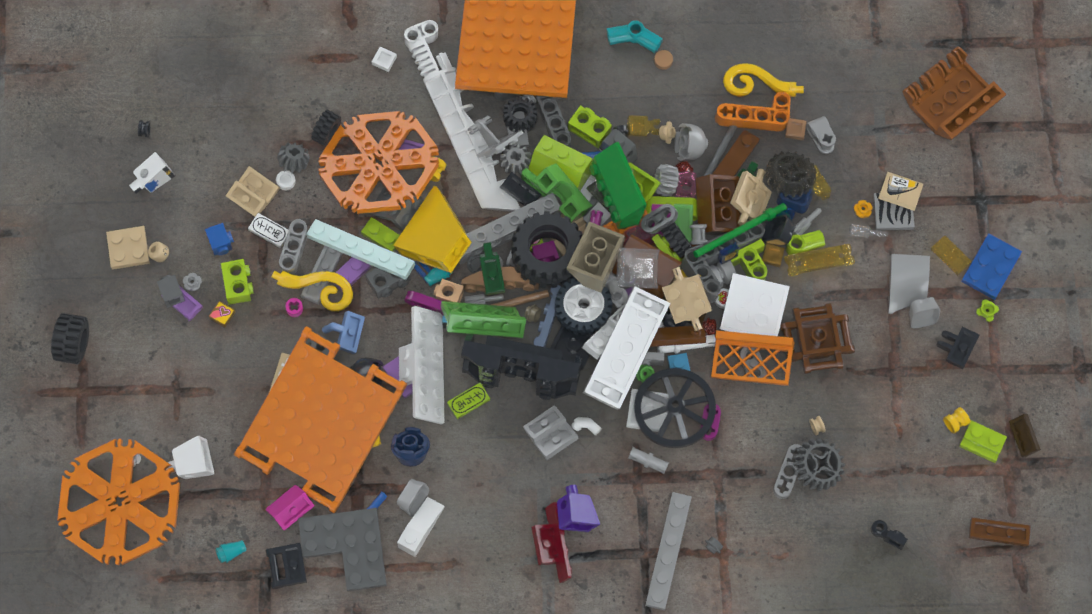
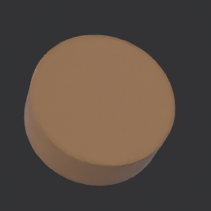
[654,50,673,70]

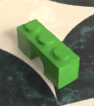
[534,163,592,222]

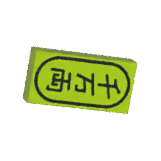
[447,383,490,419]

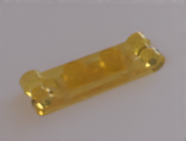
[784,244,855,276]

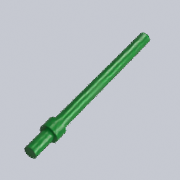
[693,203,787,258]

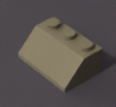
[567,222,625,293]

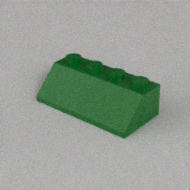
[590,142,647,230]

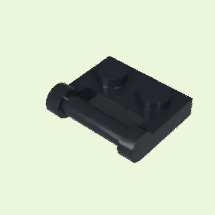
[265,543,307,589]

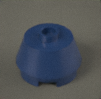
[391,427,430,467]

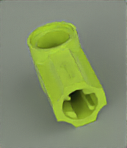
[785,230,825,257]

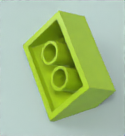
[528,135,593,191]

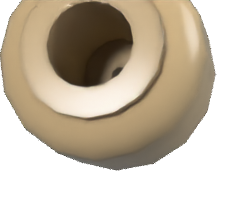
[148,242,169,262]

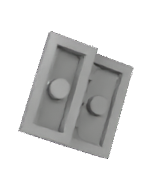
[523,405,579,460]

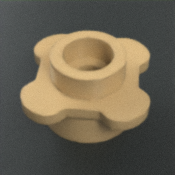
[659,121,676,144]

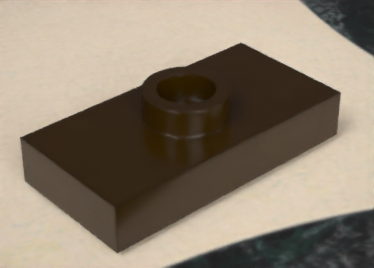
[1009,414,1041,457]

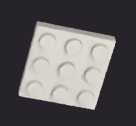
[720,273,790,336]

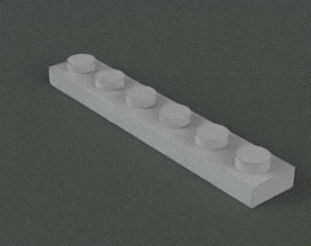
[645,492,692,611]

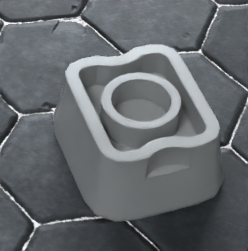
[909,297,940,328]
[397,479,429,517]

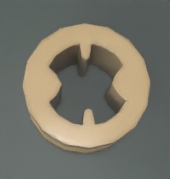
[809,416,826,435]

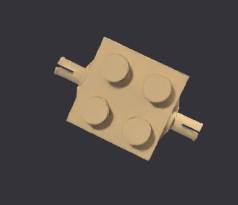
[730,169,772,226]
[662,267,712,331]

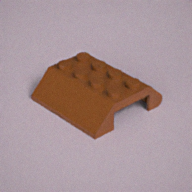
[902,46,1006,140]

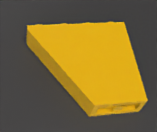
[393,186,472,273]

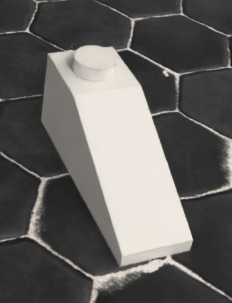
[397,497,445,557]

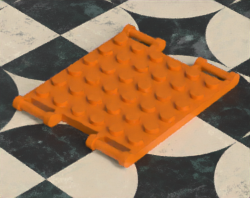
[234,326,407,513]

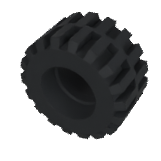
[51,313,89,365]

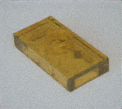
[931,236,972,276]

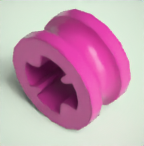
[285,298,303,317]

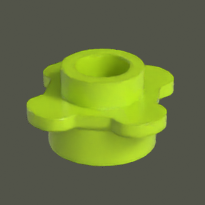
[976,300,999,322]

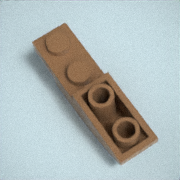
[461,267,539,294]

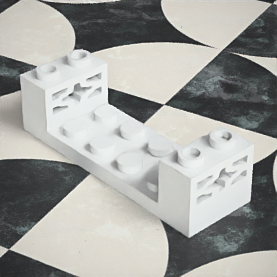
[582,286,670,410]

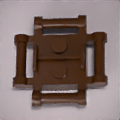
[780,303,855,374]

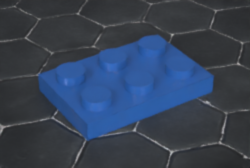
[961,233,1022,300]

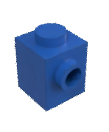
[205,223,234,256]

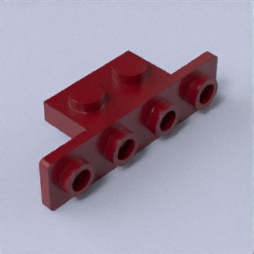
[531,502,572,583]

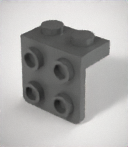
[370,187,424,232]

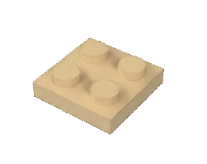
[106,226,150,270]

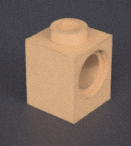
[434,279,464,303]

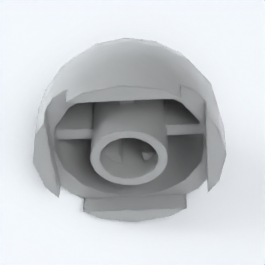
[674,123,708,161]

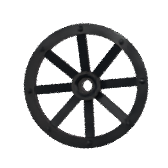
[634,368,716,448]

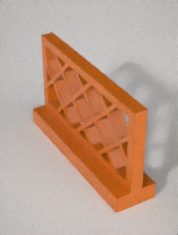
[711,330,795,386]

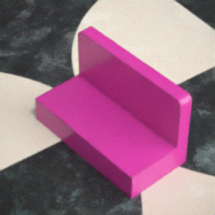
[266,485,314,531]

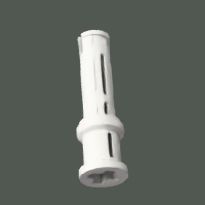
[657,334,716,354]

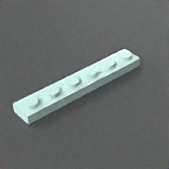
[306,219,415,280]

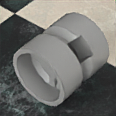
[709,261,736,287]

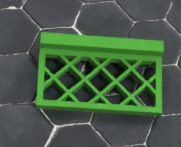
[440,301,526,338]

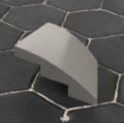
[888,254,930,314]

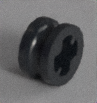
[138,120,151,137]

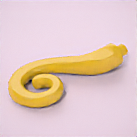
[723,63,804,97]
[271,271,353,311]

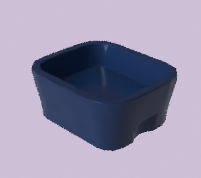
[776,179,813,214]

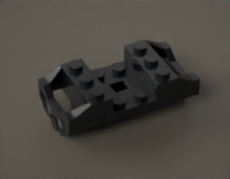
[461,334,582,400]

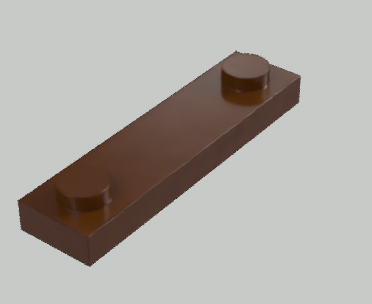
[712,129,760,176]
[650,325,707,347]

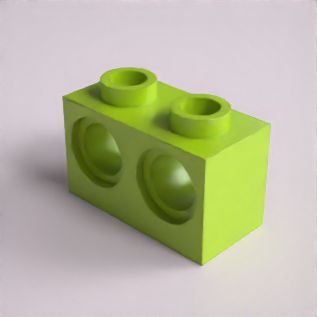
[568,105,612,149]
[221,259,254,305]

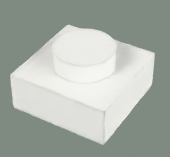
[372,47,397,72]

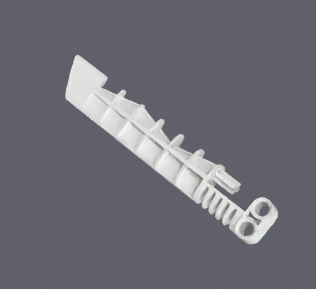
[404,20,520,212]

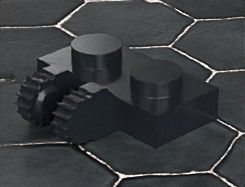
[936,326,980,369]

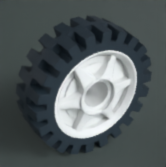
[555,278,612,335]

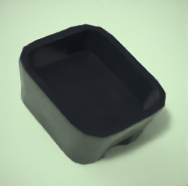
[762,215,796,246]

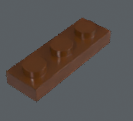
[969,518,1031,546]

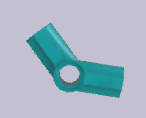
[607,21,663,53]

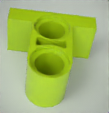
[730,239,767,281]

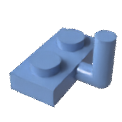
[322,311,365,354]

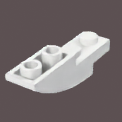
[583,304,625,360]

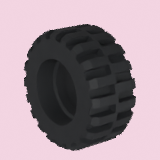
[511,211,583,288]

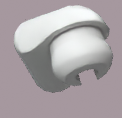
[572,417,602,435]

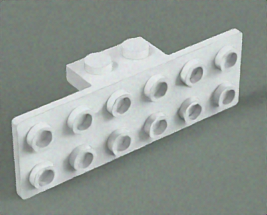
[399,306,444,424]

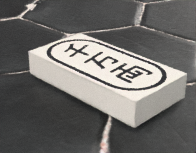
[248,213,288,248]

